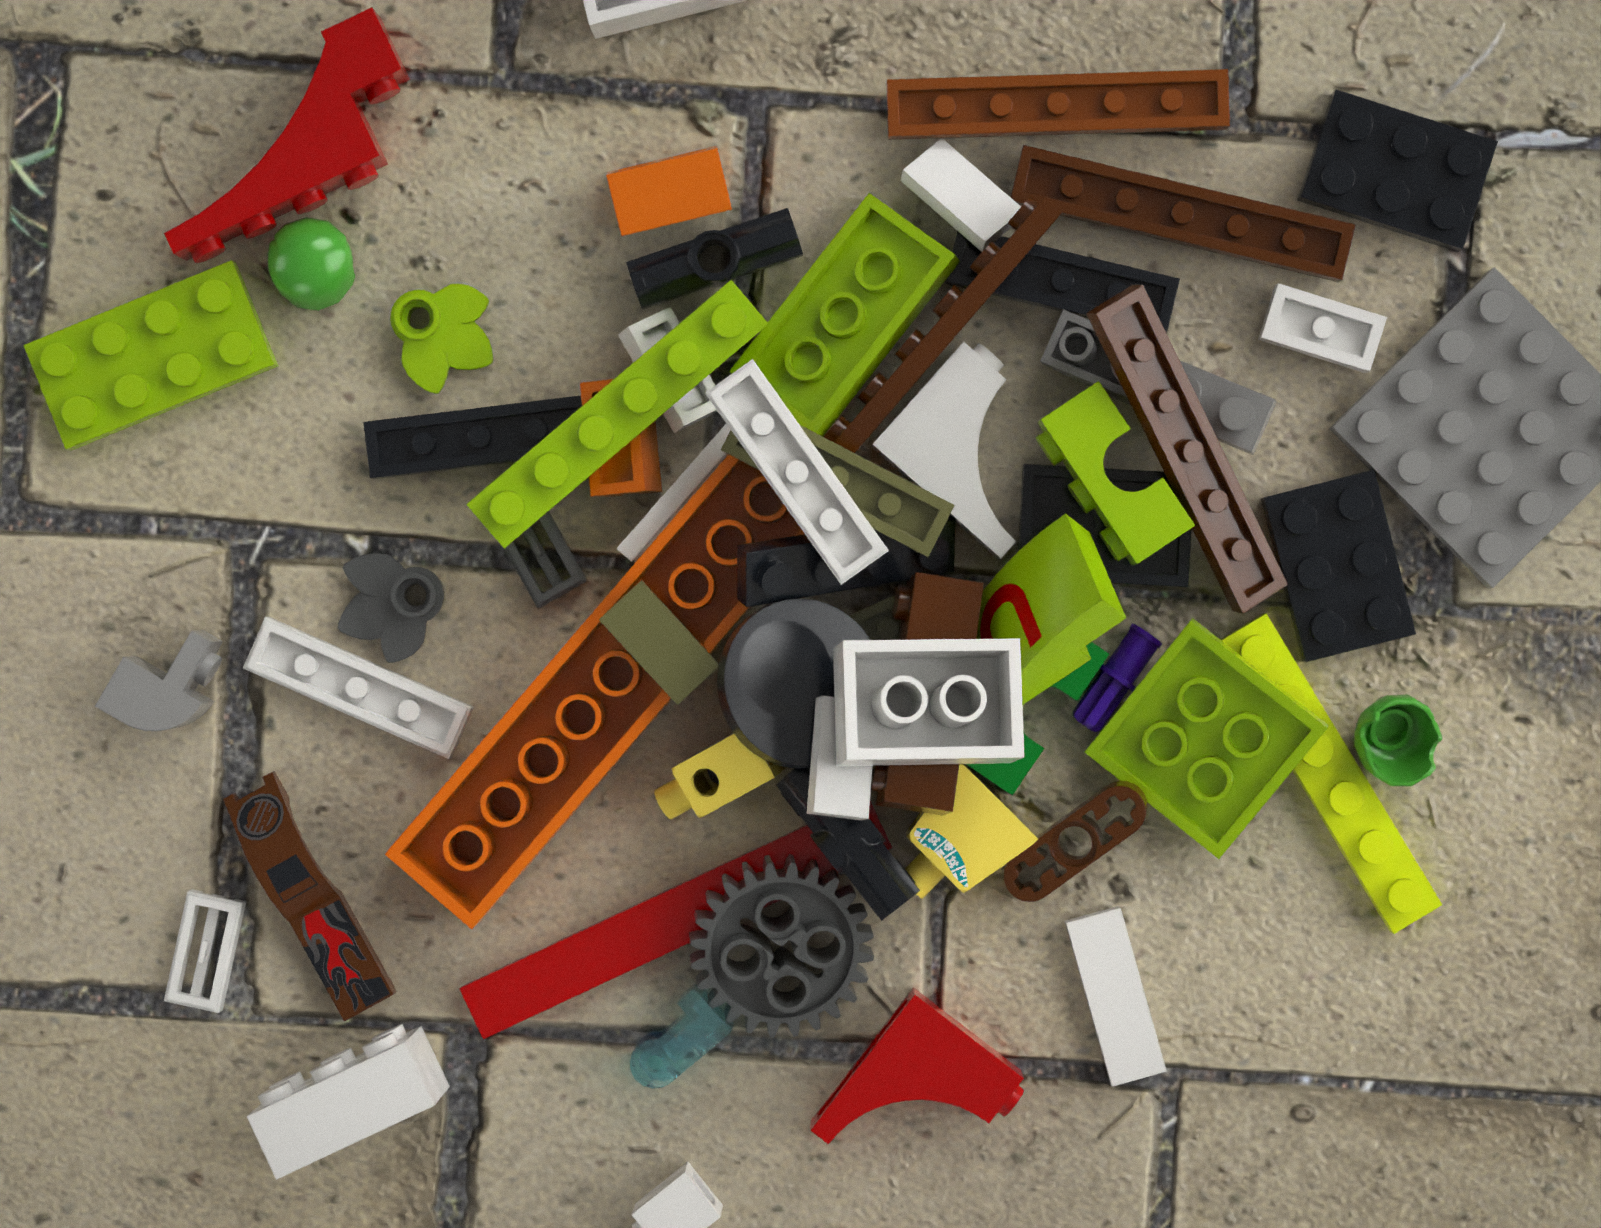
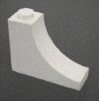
[872,342,1016,559]

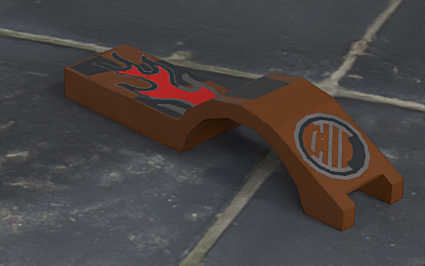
[223,771,397,1022]

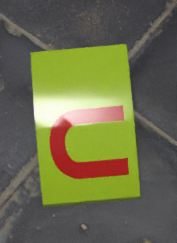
[976,513,1126,705]

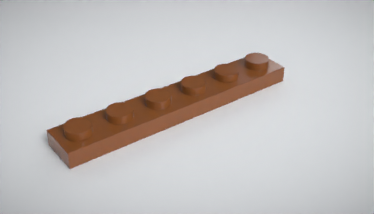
[886,69,1230,140]

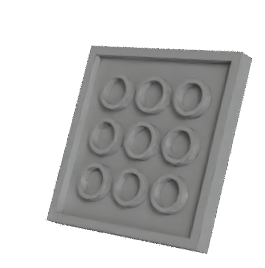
[1329,267,1601,588]

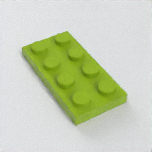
[729,193,960,437]
[23,260,278,451]

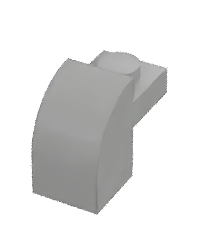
[95,630,223,731]

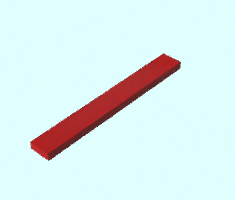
[459,800,892,1039]

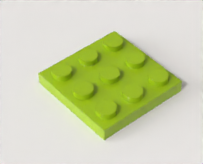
[1085,618,1328,859]

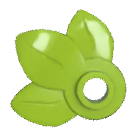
[390,284,494,394]

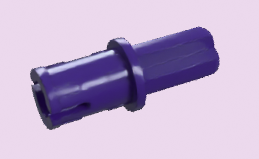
[1072,623,1162,732]

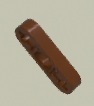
[1004,781,1148,902]

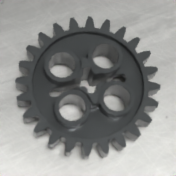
[689,854,874,1038]

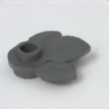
[338,553,445,663]

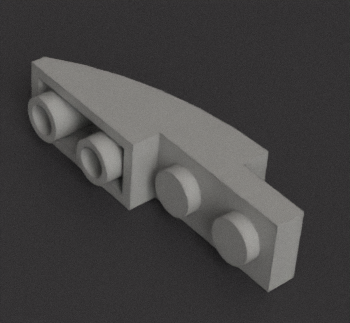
[1040,309,1276,455]

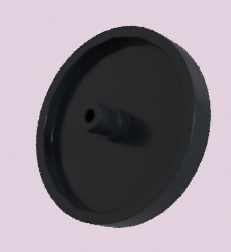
[717,599,870,768]

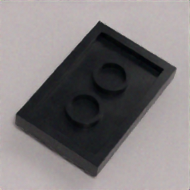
[1297,89,1498,252]
[1018,464,1192,587]
[1261,470,1416,662]

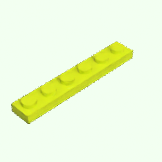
[1220,613,1442,934]

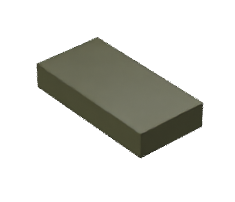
[599,580,719,705]

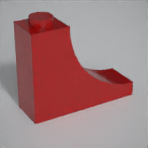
[810,987,1024,1144]

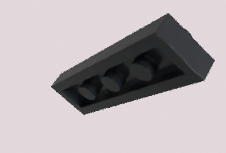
[945,231,1180,333]
[363,395,582,479]
[737,516,956,607]

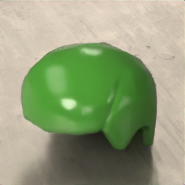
[267,217,355,311]
[1353,694,1442,786]

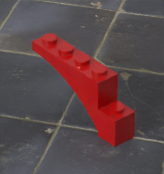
[164,7,410,263]

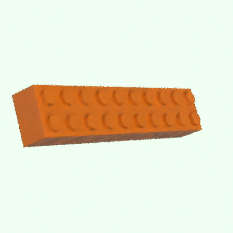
[385,454,804,930]

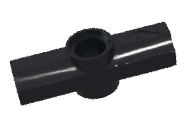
[626,208,803,310]
[776,768,920,921]

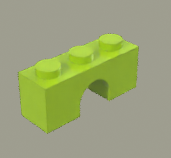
[1035,381,1195,565]

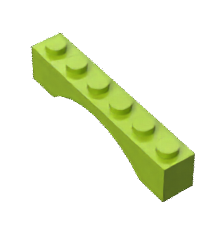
[466,280,768,548]

